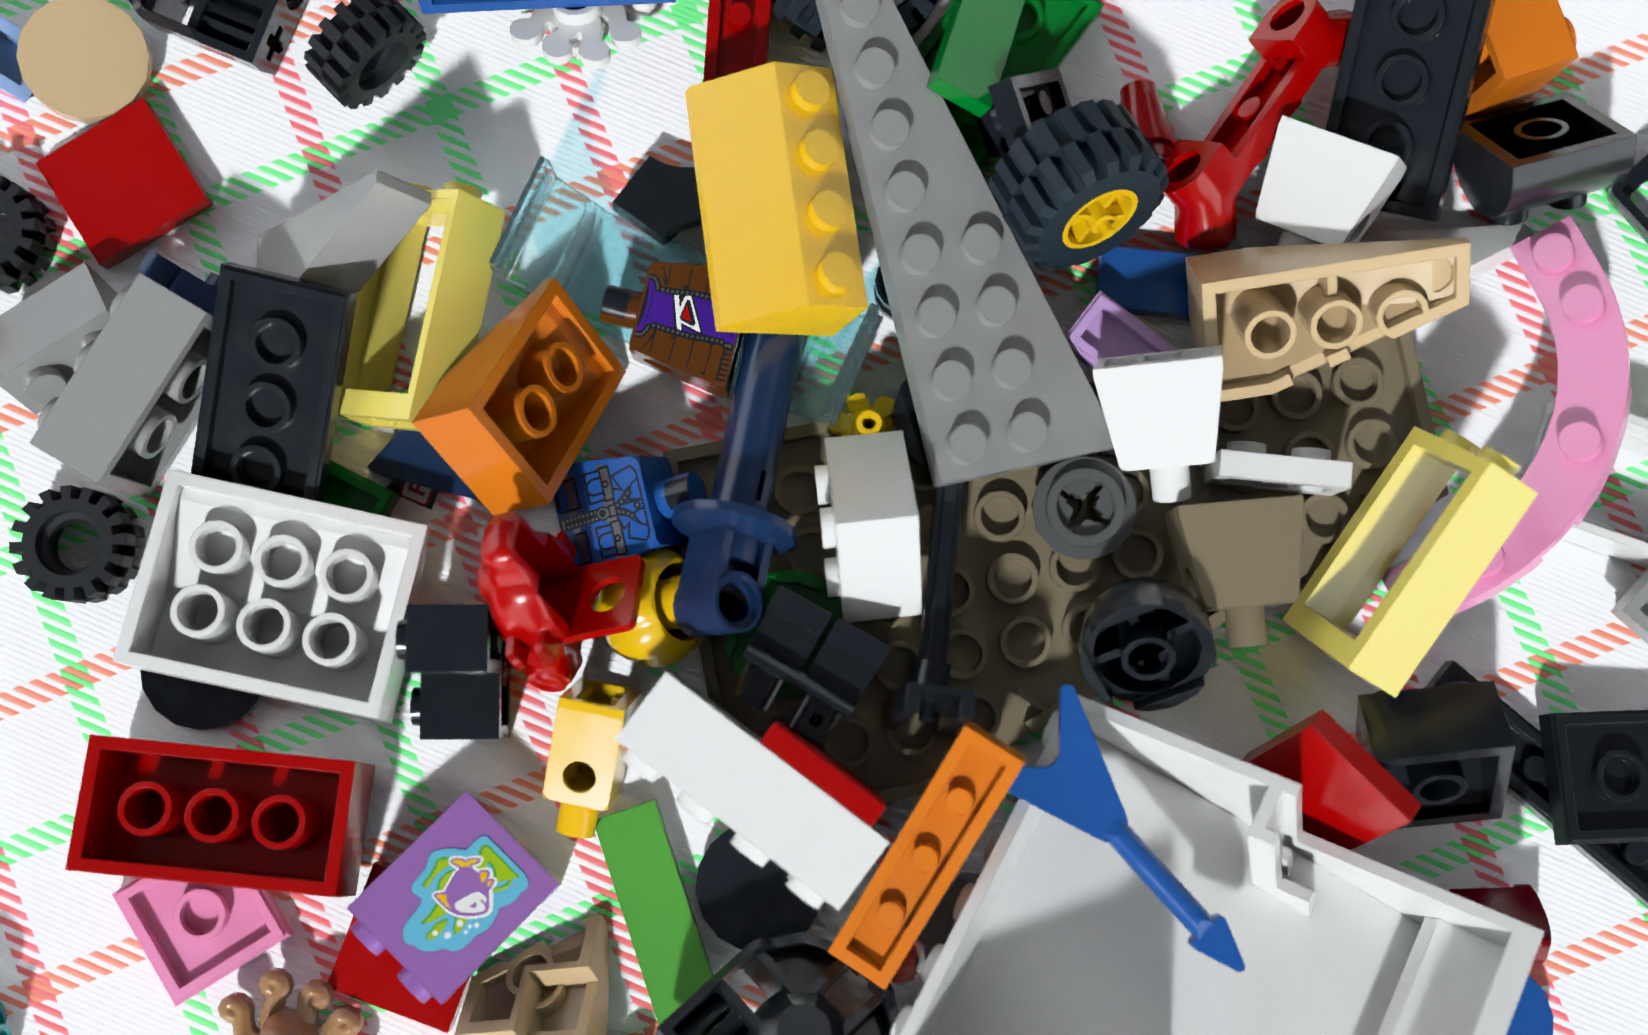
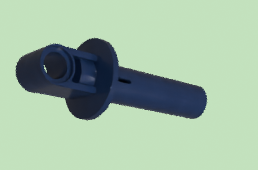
[671,333,805,638]

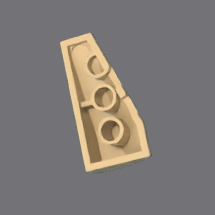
[1185,238,1471,402]

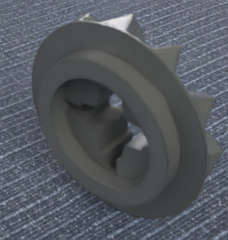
[1031,456,1136,560]

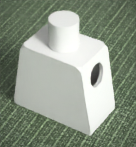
[1255,115,1407,246]
[1093,345,1223,503]

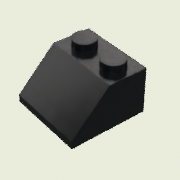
[1355,680,1516,829]

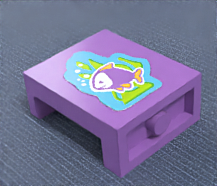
[347,791,560,1005]

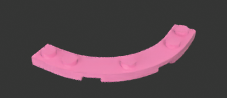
[1382,215,1632,615]

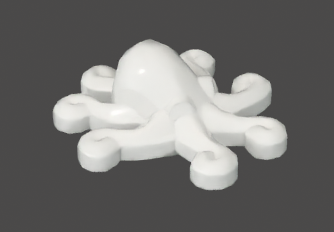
[510,3,657,69]

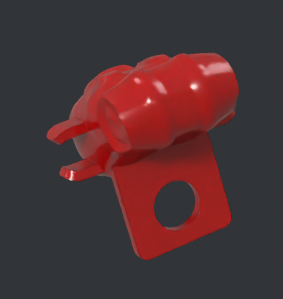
[477,514,646,692]

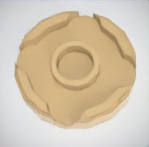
[16,0,153,124]

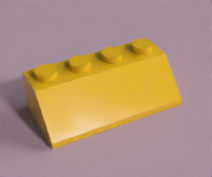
[685,61,868,336]

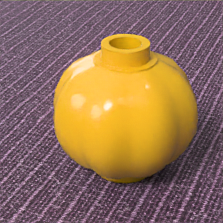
[596,548,706,668]

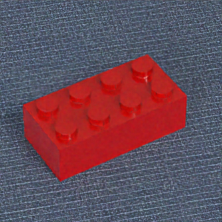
[65,734,376,898]

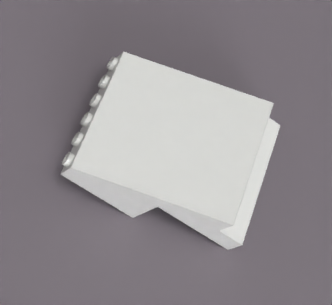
[890,694,1545,1035]

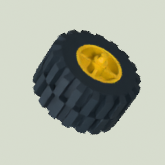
[989,99,1169,270]

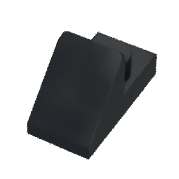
[975,68,1072,157]

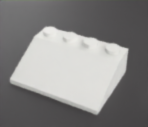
[112,469,430,724]

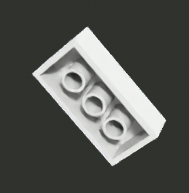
[615,672,890,911]

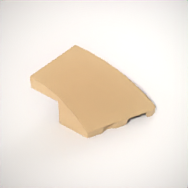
[454,914,609,1035]

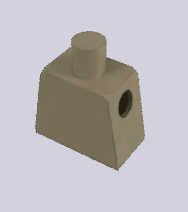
[1164,495,1304,649]

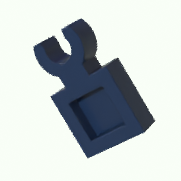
[136,249,219,316]

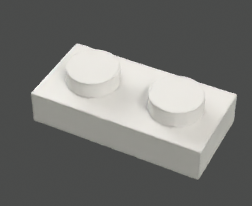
[1204,441,1353,496]

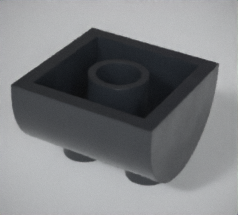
[1454,92,1638,226]

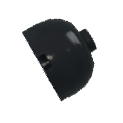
[1079,576,1218,712]

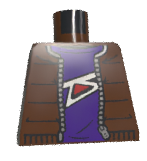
[600,262,745,399]

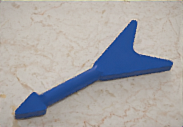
[1008,684,1245,972]

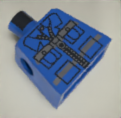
[553,455,707,567]

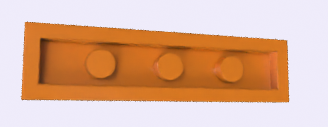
[828,721,1028,990]

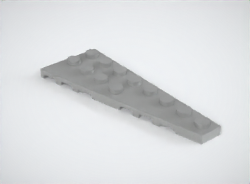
[815,0,1114,488]

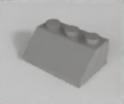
[29,273,213,499]

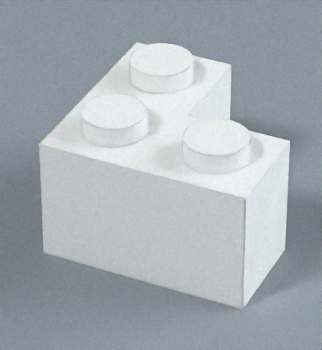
[814,430,922,622]

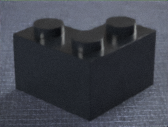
[395,604,511,740]

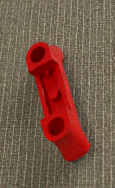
[1163,0,1352,250]

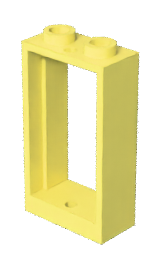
[338,181,506,431]
[1282,426,1538,698]

